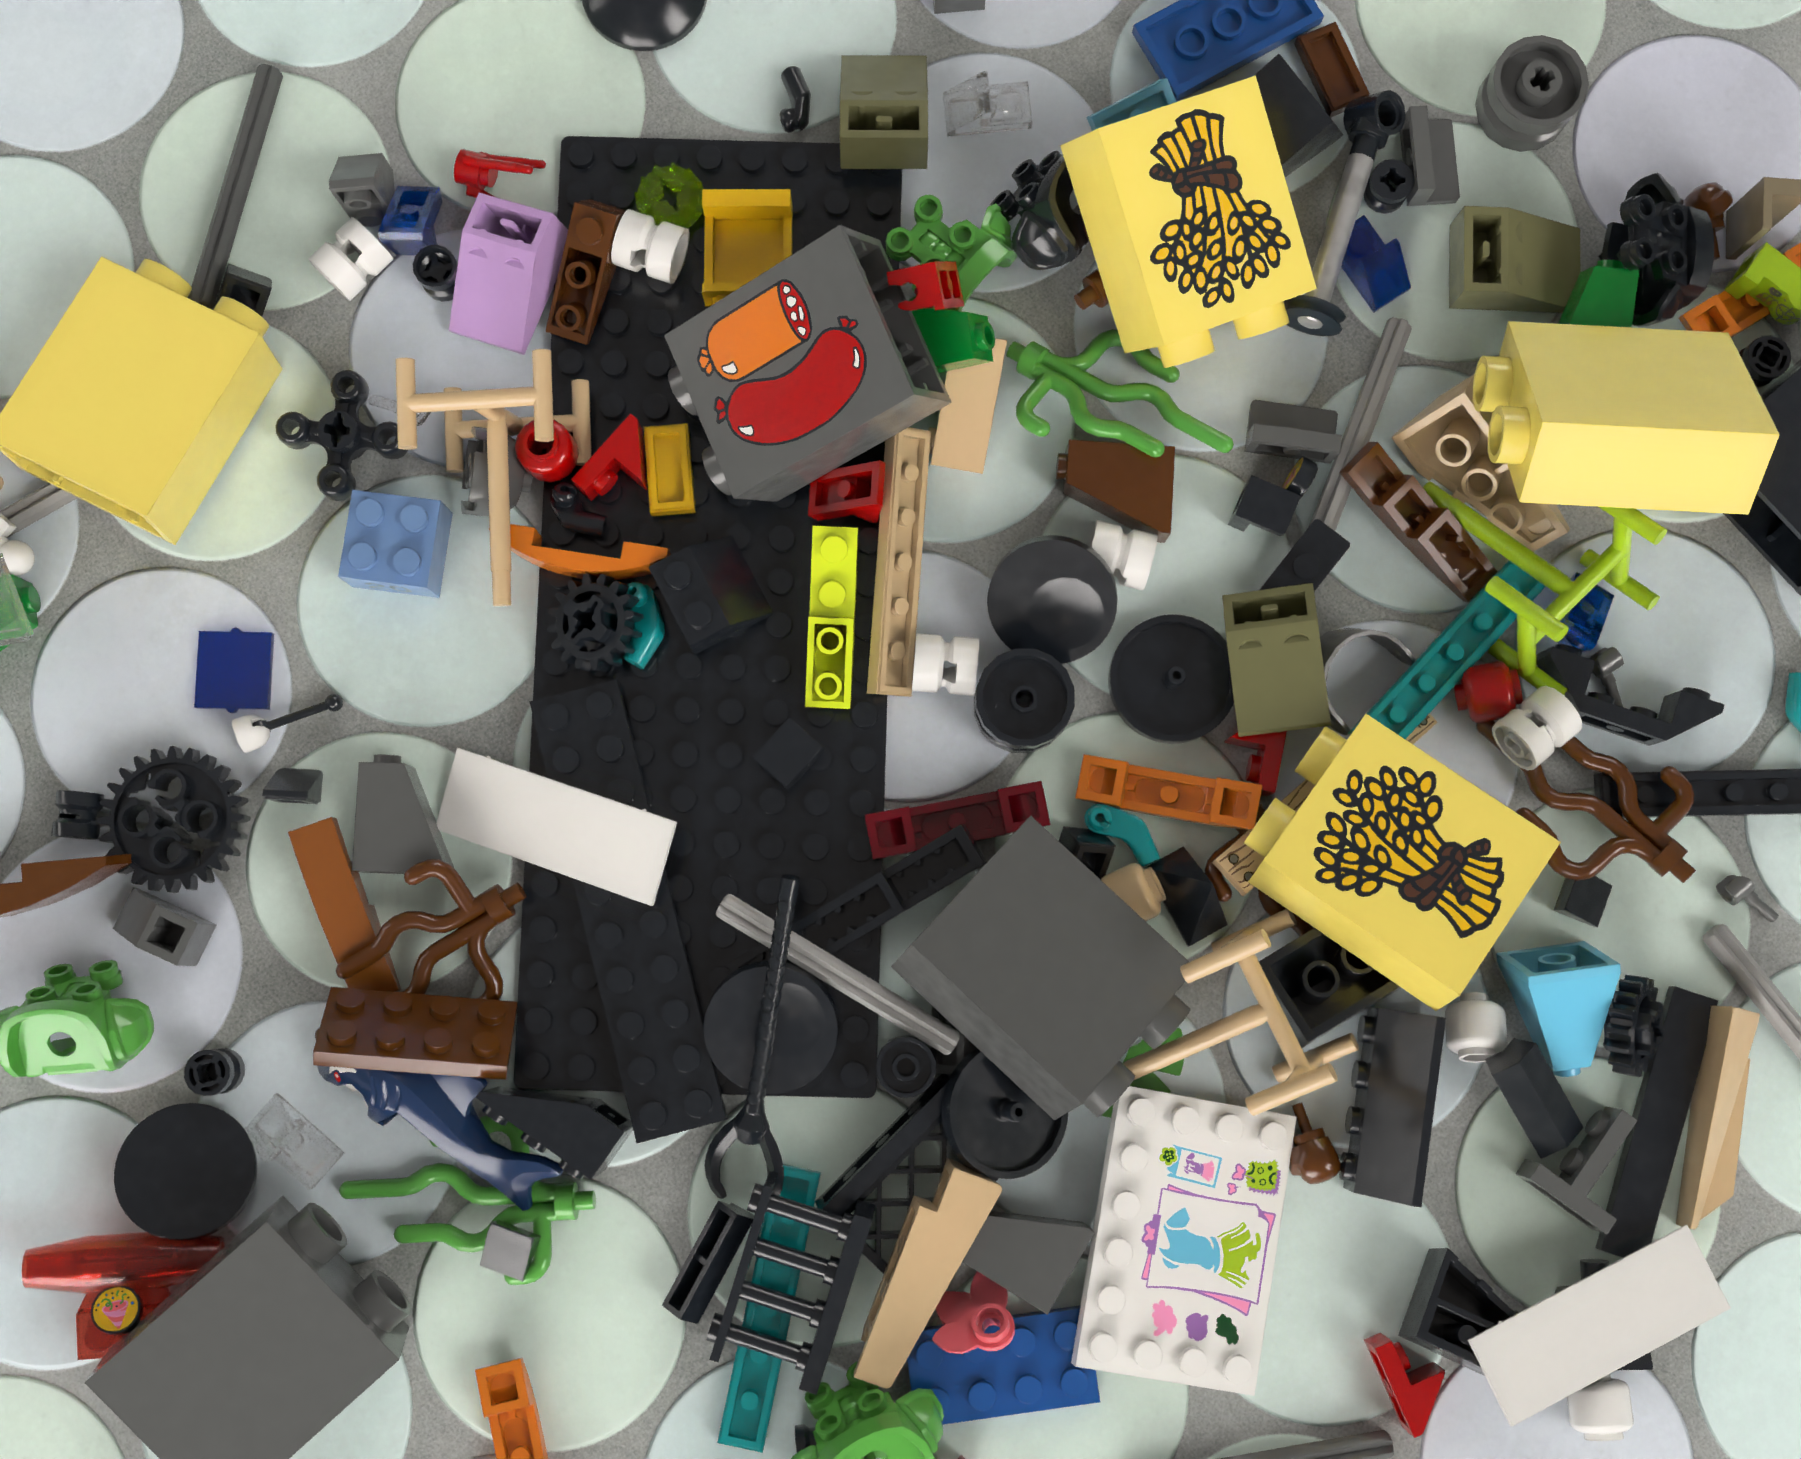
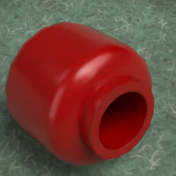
[515,420,579,482]
[1453,661,1523,723]

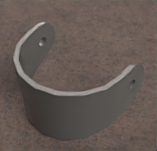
[1320,628,1415,736]

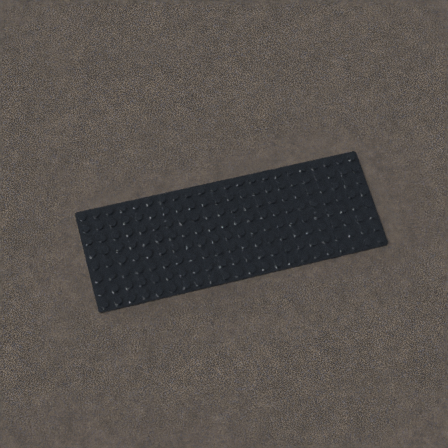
[514,136,902,1098]

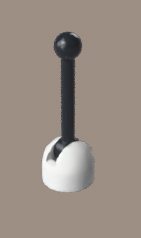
[232,694,343,753]

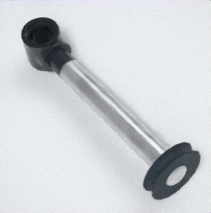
[1284,90,1406,336]

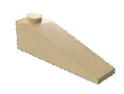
[1392,374,1570,552]

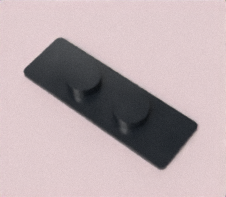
[1260,519,1350,592]

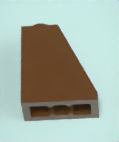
[1056,440,1175,543]

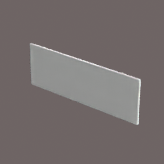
[436,748,677,906]
[1468,1225,1731,1426]

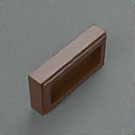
[1294,22,1370,118]

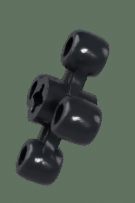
[275,370,408,501]

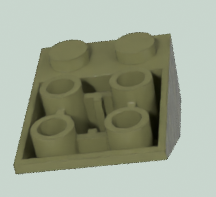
[839,55,928,169]
[1449,206,1581,313]
[1222,583,1331,737]

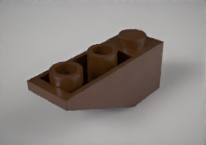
[545,199,626,345]

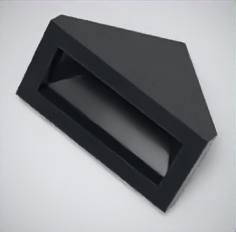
[1144,846,1228,947]

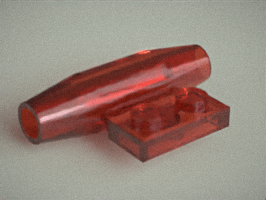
[22,1232,225,1360]

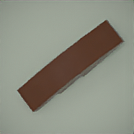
[1339,442,1498,602]
[0,854,132,918]

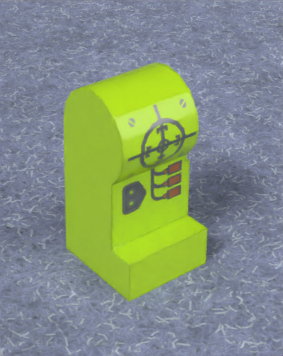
[1724,242,1801,325]

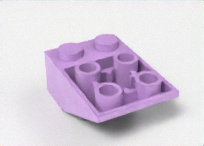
[449,193,568,355]

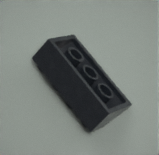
[1259,928,1401,1048]
[1339,1007,1446,1208]

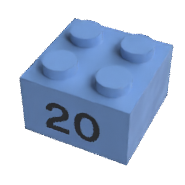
[338,490,453,598]

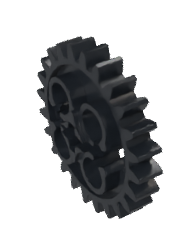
[97,746,251,893]

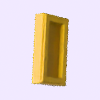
[644,423,696,516]

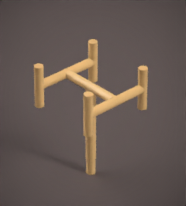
[396,349,591,606]
[1123,909,1359,1116]

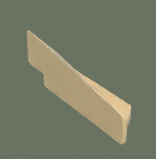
[1676,1006,1760,1230]
[854,1158,1002,1389]

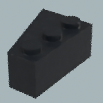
[1398,1248,1519,1376]

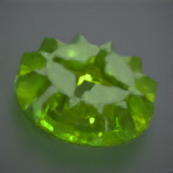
[635,162,704,228]

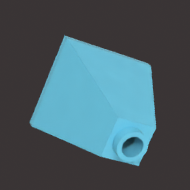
[1496,941,1621,1077]

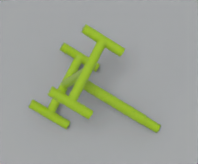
[1423,481,1667,695]

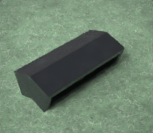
[1485,1038,1584,1159]
[662,1201,755,1324]

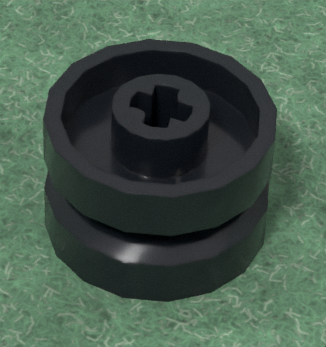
[974,649,1075,753]

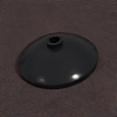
[582,0,707,51]

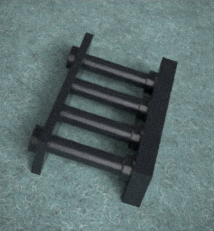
[706,1171,876,1395]

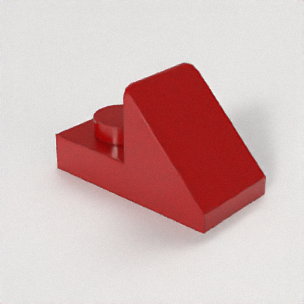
[571,413,647,501]
[808,460,886,523]
[1224,731,1287,797]
[1364,1333,1445,1438]

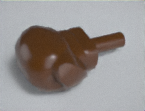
[1684,182,1733,260]
[1289,1102,1341,1184]

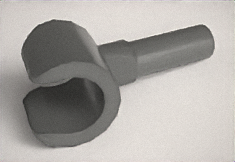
[1590,647,1624,707]
[1716,875,1779,922]

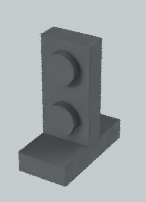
[1515,1106,1638,1234]

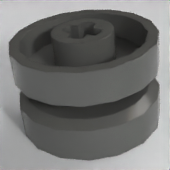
[1475,35,1589,152]

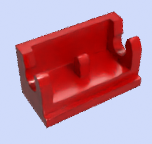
[886,261,965,311]

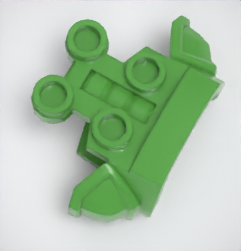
[885,195,1017,311]
[0,960,154,1077]
[791,1361,944,1459]

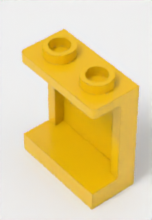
[702,189,793,306]

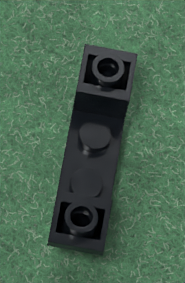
[1537,644,1725,746]

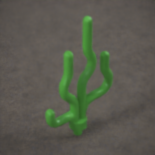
[1006,329,1234,458]
[339,1115,596,1285]

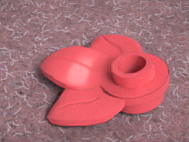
[932,1271,1015,1354]

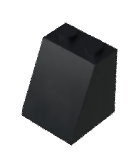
[1254,54,1343,177]

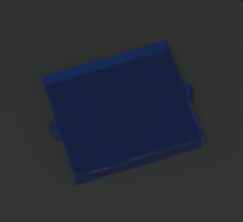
[194,627,274,714]

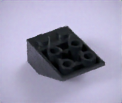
[476,1086,633,1180]

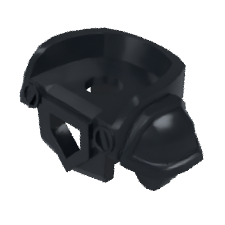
[990,151,1089,270]
[1598,173,1715,327]

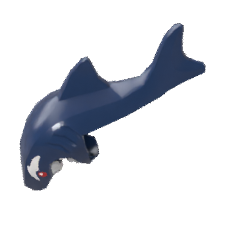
[317,1066,563,1211]

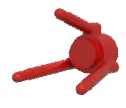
[454,149,546,198]

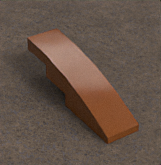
[288,817,401,992]

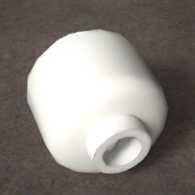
[1445,992,1507,1063]
[1567,1374,1634,1441]

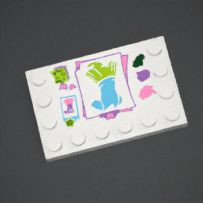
[1071,1086,1297,1396]

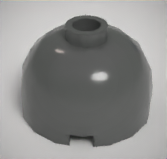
[461,426,533,516]

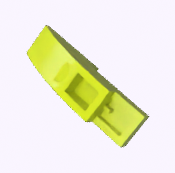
[805,526,858,709]

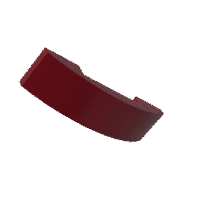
[865,781,1051,860]

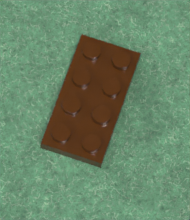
[313,987,517,1080]

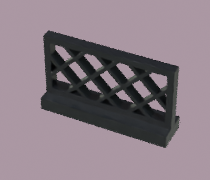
[815,1074,999,1274]

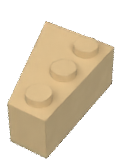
[928,338,1007,474]

